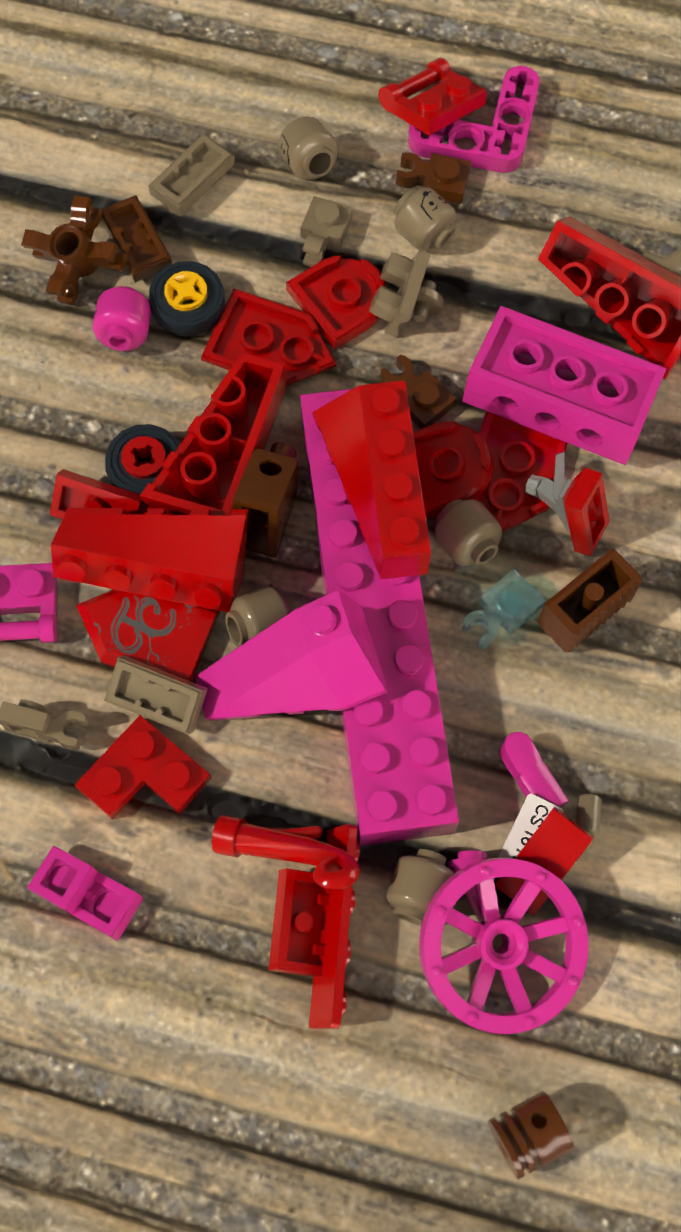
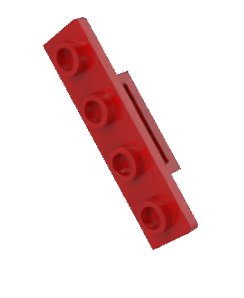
[268,824,360,1030]

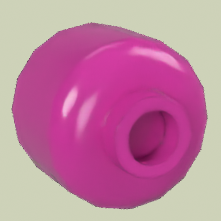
[92,286,152,351]

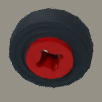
[105,424,180,494]

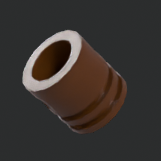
[488,1091,574,1180]

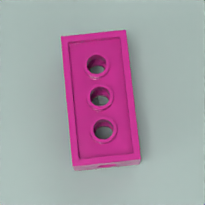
[462,306,667,465]

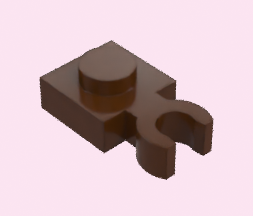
[396,152,471,204]
[380,354,457,429]

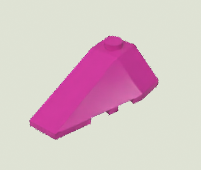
[194,590,389,721]

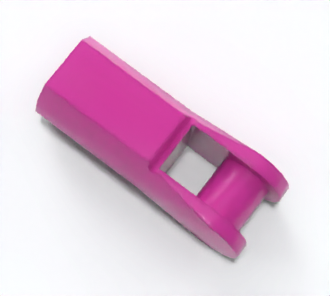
[499,732,569,808]

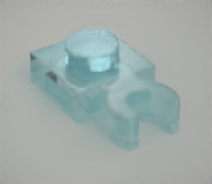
[461,569,546,649]

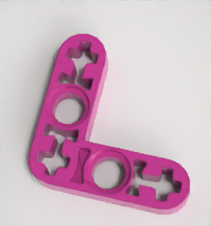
[408,66,539,173]

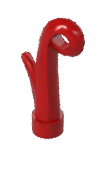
[212,815,360,891]

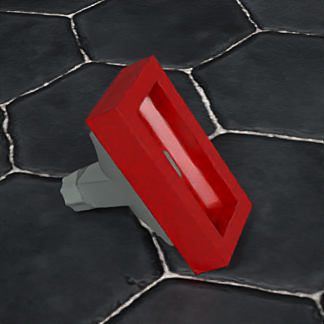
[526,452,610,557]

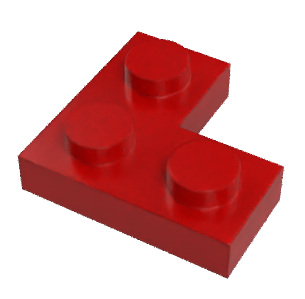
[75,715,212,819]

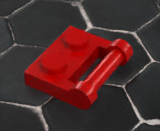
[378,58,487,136]

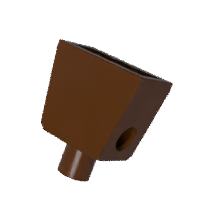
[232,442,298,558]

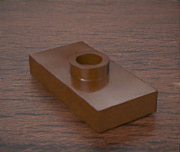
[101,195,172,283]

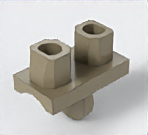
[369,250,444,337]

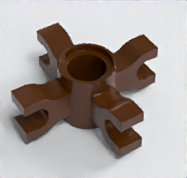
[21,195,128,306]

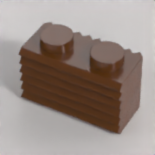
[537,548,642,652]

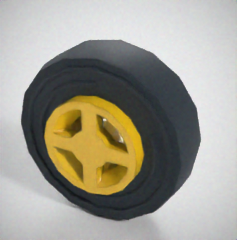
[149,261,225,336]

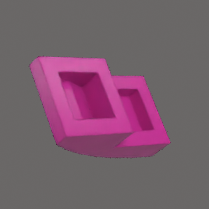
[27,845,144,942]

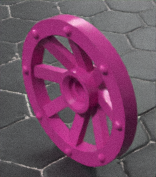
[419,858,589,1034]

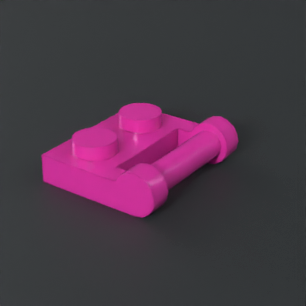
[0,563,58,643]

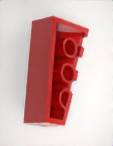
[538,216,681,380]
[140,352,286,515]
[313,381,431,579]
[51,507,248,612]

